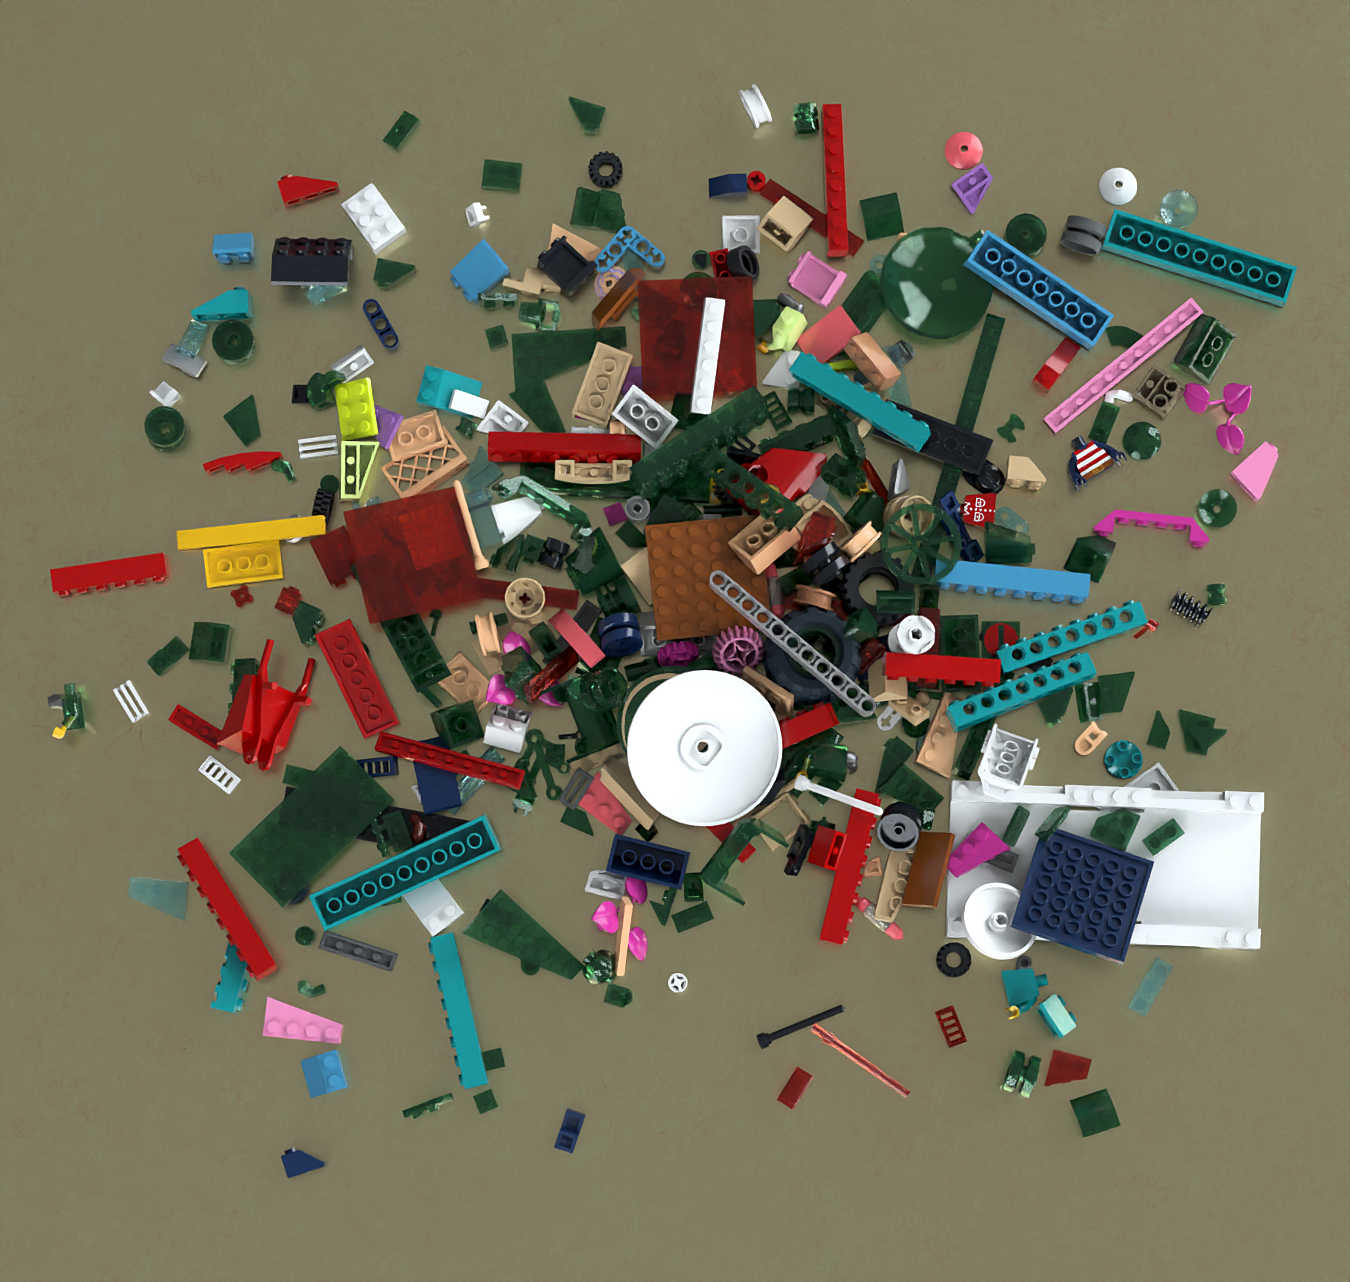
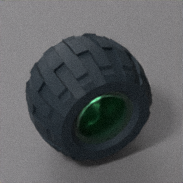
[763,607,862,706]

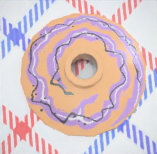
[594,266,626,300]

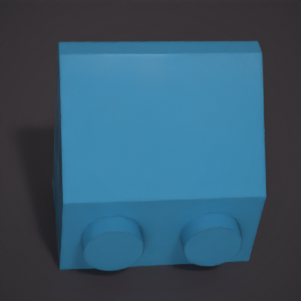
[300,1050,348,1098]

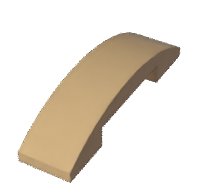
[555,460,632,484]

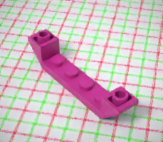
[1092,509,1209,547]

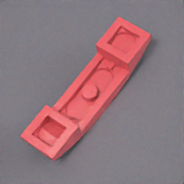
[548,608,605,668]

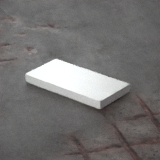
[1096,762,1179,813]

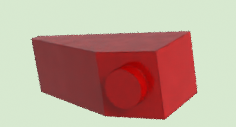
[277,175,340,206]
[1032,337,1081,393]

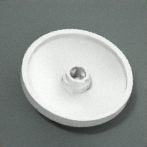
[962,883,1036,960]

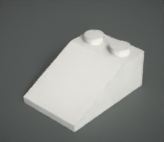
[402,879,465,937]

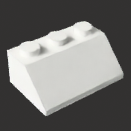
[612,385,679,449]

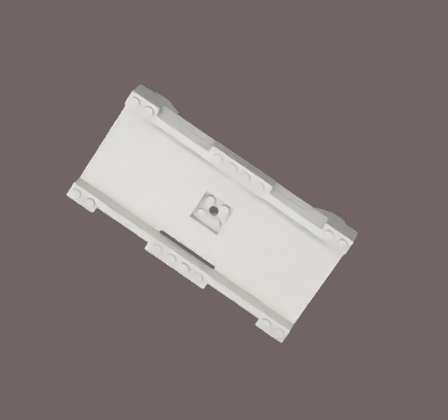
[945,780,1264,950]

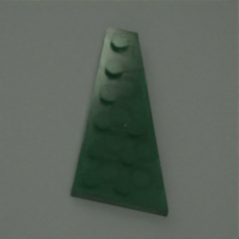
[461,889,584,980]

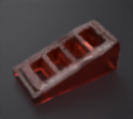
[935,1005,967,1048]

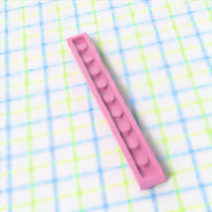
[1043,297,1203,434]

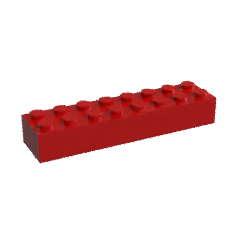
[819,788,882,946]

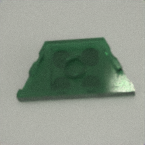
[825,405,866,475]

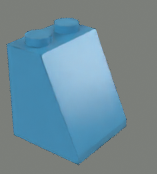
[450,239,510,304]

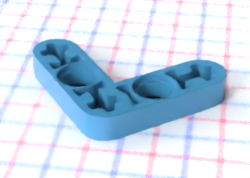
[594,226,665,273]

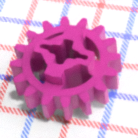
[657,641,699,668]

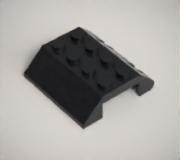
[271,237,354,286]

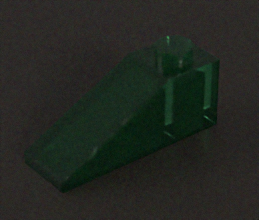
[874,736,915,794]

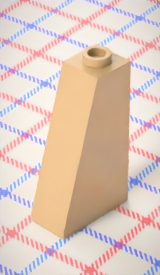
[600,758,661,830]

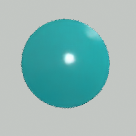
[1104,740,1143,779]

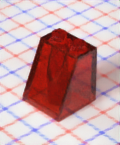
[309,525,367,588]

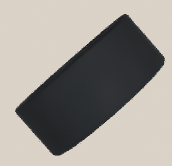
[727,245,759,284]

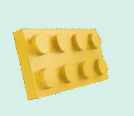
[203,540,284,588]

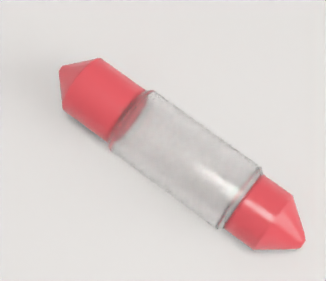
[765,563,785,620]
[856,897,903,940]

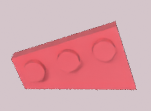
[578,771,633,835]

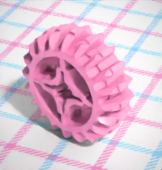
[712,625,764,676]

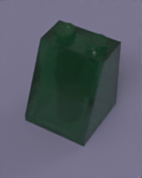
[565,527,624,596]

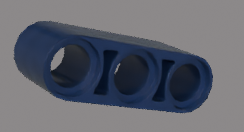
[363,299,400,351]

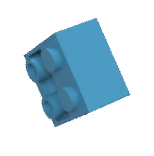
[212,233,255,263]

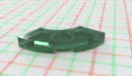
[1105,326,1144,349]

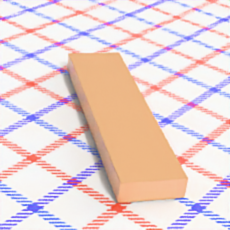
[613,897,633,976]

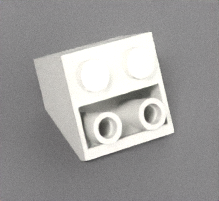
[483,703,532,753]

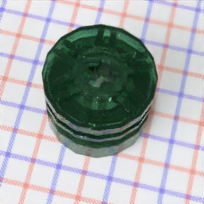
[144,406,186,452]
[595,576,642,617]

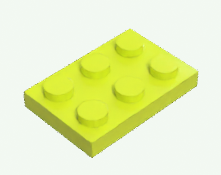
[334,378,378,441]

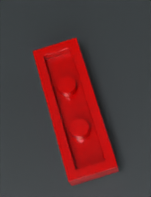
[168,704,221,750]

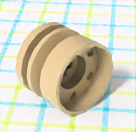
[883,495,934,537]
[505,578,545,619]

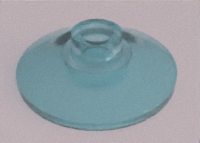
[1160,190,1198,228]

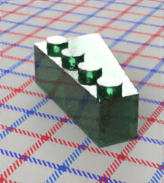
[757,413,838,455]

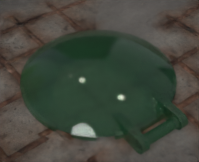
[880,227,993,339]

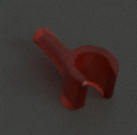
[1134,619,1159,639]

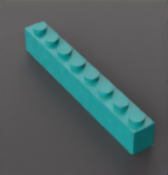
[789,351,931,453]
[428,932,489,1089]

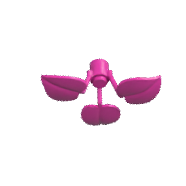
[1183,383,1252,455]
[486,631,565,706]
[591,877,648,961]

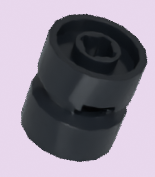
[538,537,570,571]

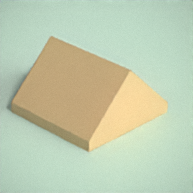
[868,657,908,702]

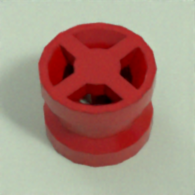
[747,171,766,192]

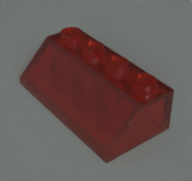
[792,511,837,565]

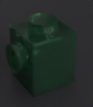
[519,534,546,565]

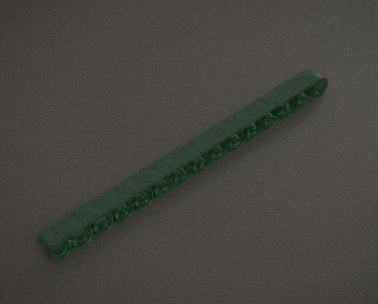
[912,313,1006,588]

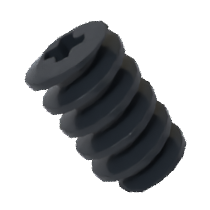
[1170,588,1213,627]

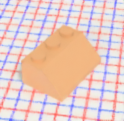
[728,506,801,575]

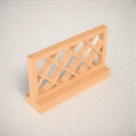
[381,425,470,507]

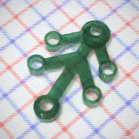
[517,729,571,800]

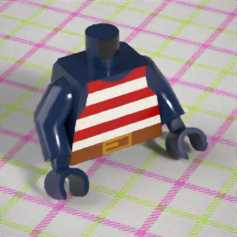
[1068,435,1127,491]

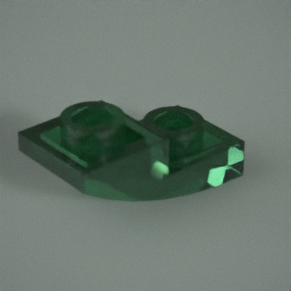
[1088,401,1120,444]
[147,636,190,676]

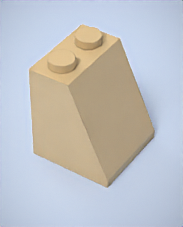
[621,547,653,608]

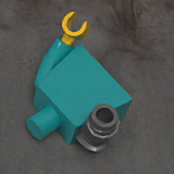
[1001,955,1048,1019]

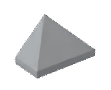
[887,458,911,500]

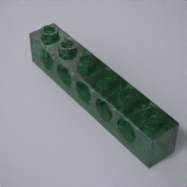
[699,447,804,532]

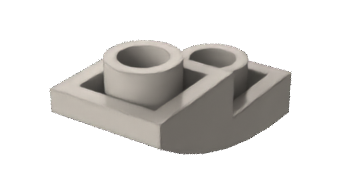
[162,343,207,378]

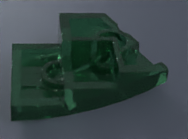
[570,187,629,235]

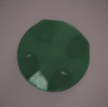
[1123,422,1161,459]

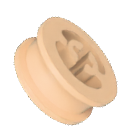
[840,521,882,562]
[475,611,501,656]

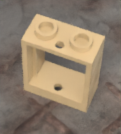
[749,793,810,852]

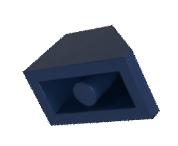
[709,173,747,198]
[281,1147,327,1178]

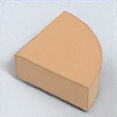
[863,856,883,878]

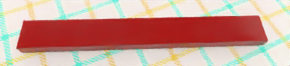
[374,731,525,790]

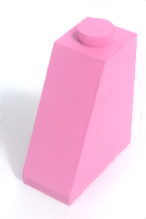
[1230,441,1279,502]

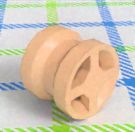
[610,419,626,434]

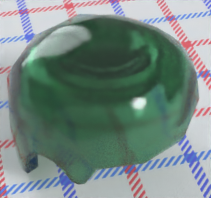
[900,716,930,738]

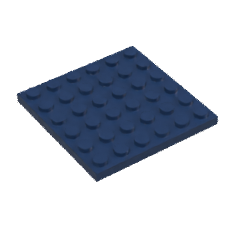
[1010,824,1154,965]

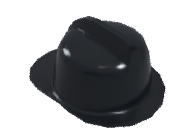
[962,459,1005,494]

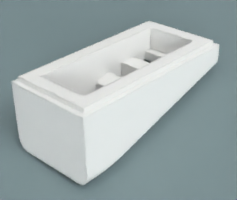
[198,755,241,795]

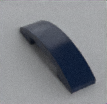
[938,490,984,562]

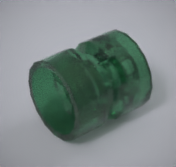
[793,102,819,134]
[787,388,815,413]

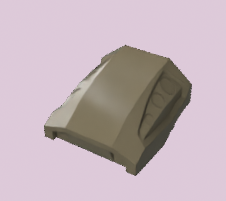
[1132,364,1186,418]

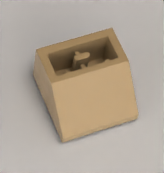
[757,196,814,251]
[1005,455,1046,490]

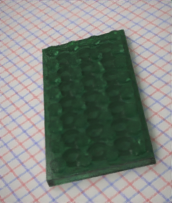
[229,746,394,908]

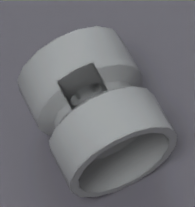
[625,496,650,524]

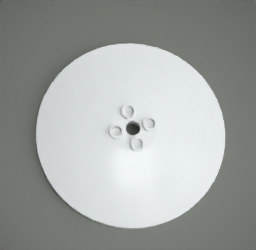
[627,670,782,826]

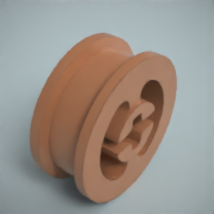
[791,585,837,612]

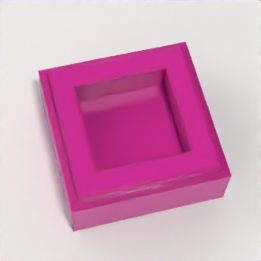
[603,502,628,527]

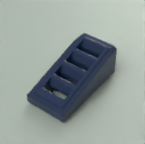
[357,756,399,779]

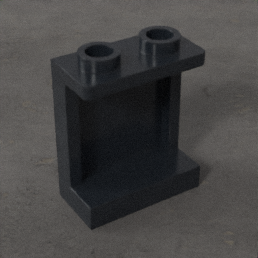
[537,235,598,297]

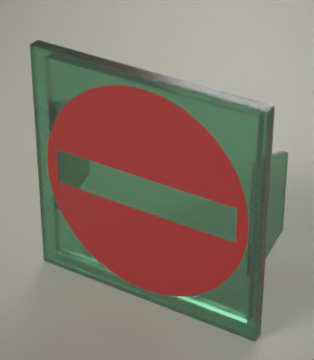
[982,621,1020,660]

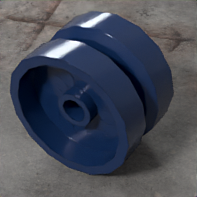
[597,613,643,657]

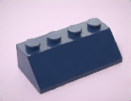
[606,834,690,890]

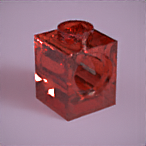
[274,586,303,617]

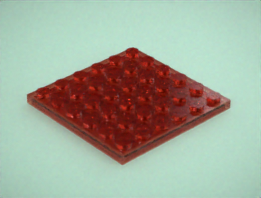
[637,276,757,396]
[343,487,482,625]

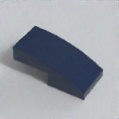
[554,1108,586,1154]

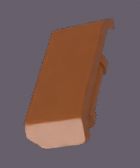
[592,268,646,331]

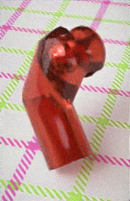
[409,813,426,843]

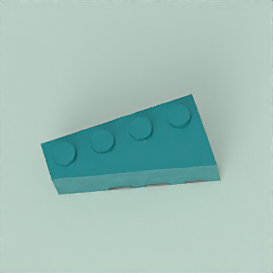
[210,942,248,1013]

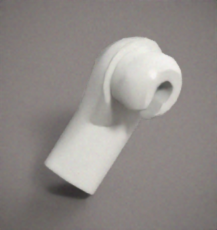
[1104,390,1133,404]

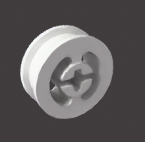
[738,83,772,129]

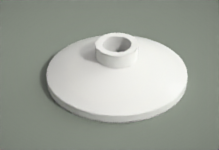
[1099,168,1137,205]

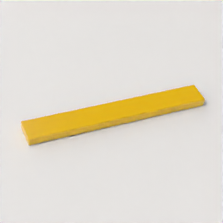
[177,515,326,550]

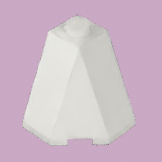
[491,494,544,547]

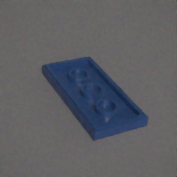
[413,735,463,815]

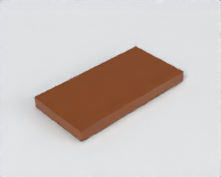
[902,831,955,908]

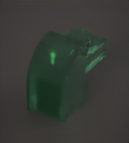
[307,370,347,410]

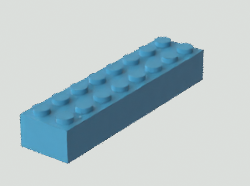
[963,230,1114,350]
[933,558,1090,604]

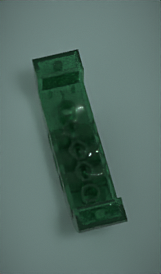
[350,548,452,693]

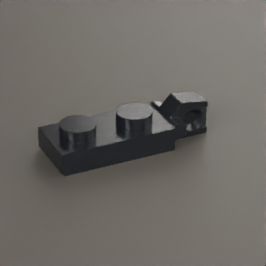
[784,824,815,876]

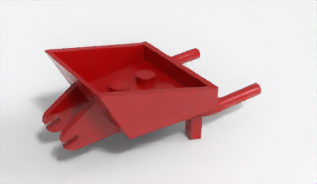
[217,639,316,771]

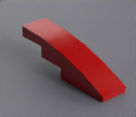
[203,451,284,474]

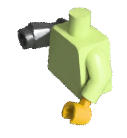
[757,293,808,354]

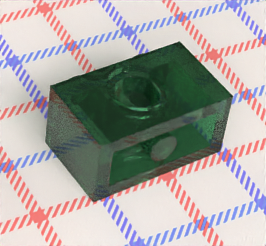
[821,453,866,498]

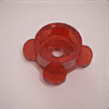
[230,585,253,607]

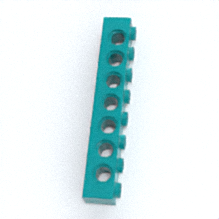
[994,600,1148,675]
[945,652,1097,733]

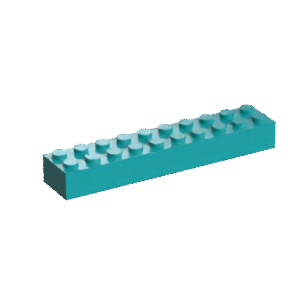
[1101,209,1297,307]
[309,814,502,931]

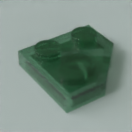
[1089,808,1141,851]

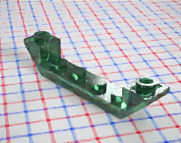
[491,475,596,547]

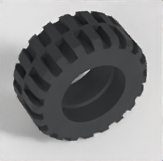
[839,552,915,628]

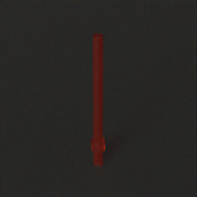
[811,1024,910,1097]

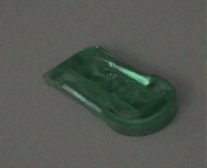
[833,270,898,360]

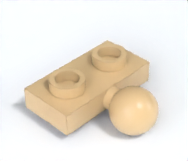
[888,691,930,726]

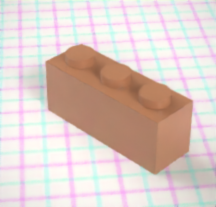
[843,332,901,391]

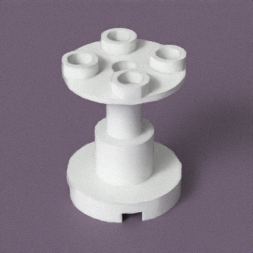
[887,615,935,654]

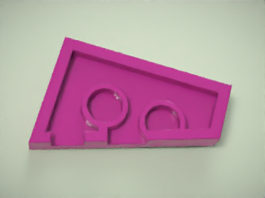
[947,822,1010,878]

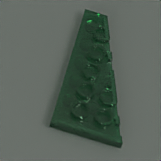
[511,326,627,392]

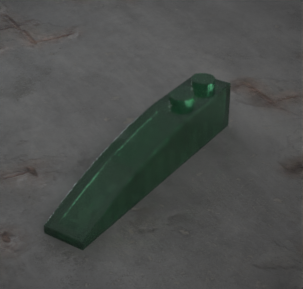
[951,672,1015,781]

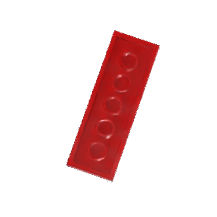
[315,618,400,739]

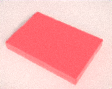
[797,305,862,364]

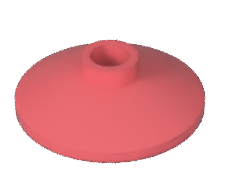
[945,132,983,169]

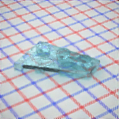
[128,877,188,921]

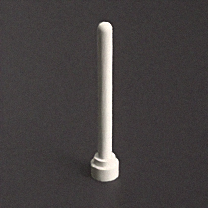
[794,774,883,815]

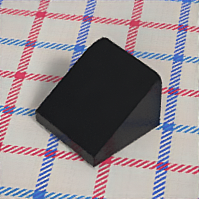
[292,384,317,405]

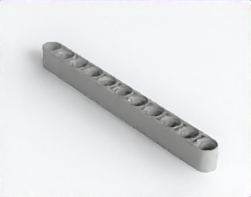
[709,571,876,717]

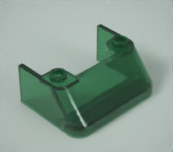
[539,672,622,764]
[701,818,789,906]

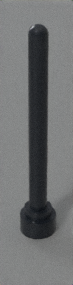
[756,1005,845,1049]

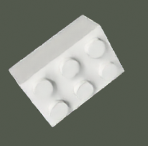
[341,183,407,254]

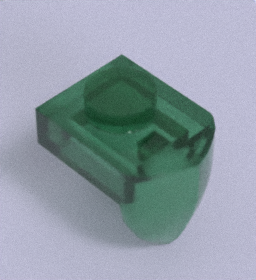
[603,983,633,1008]

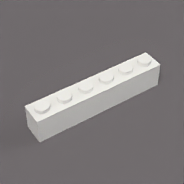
[689,297,725,415]

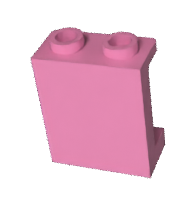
[787,251,847,309]

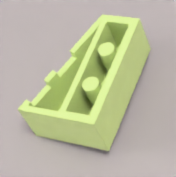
[339,441,380,502]

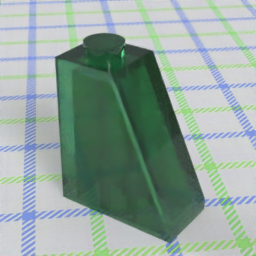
[984,522,1035,564]

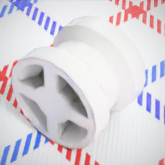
[668,973,687,993]

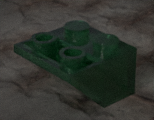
[292,600,326,648]
[188,622,232,665]
[501,646,544,704]

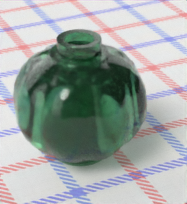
[582,950,617,985]

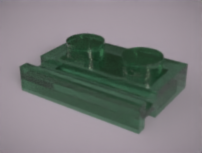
[481,159,522,192]

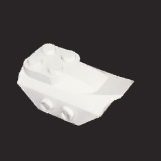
[978,724,1040,801]

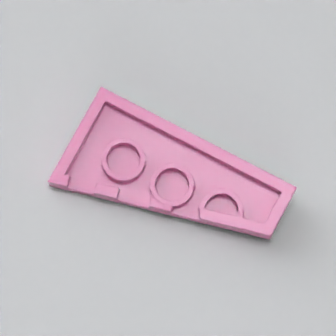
[263,997,342,1044]

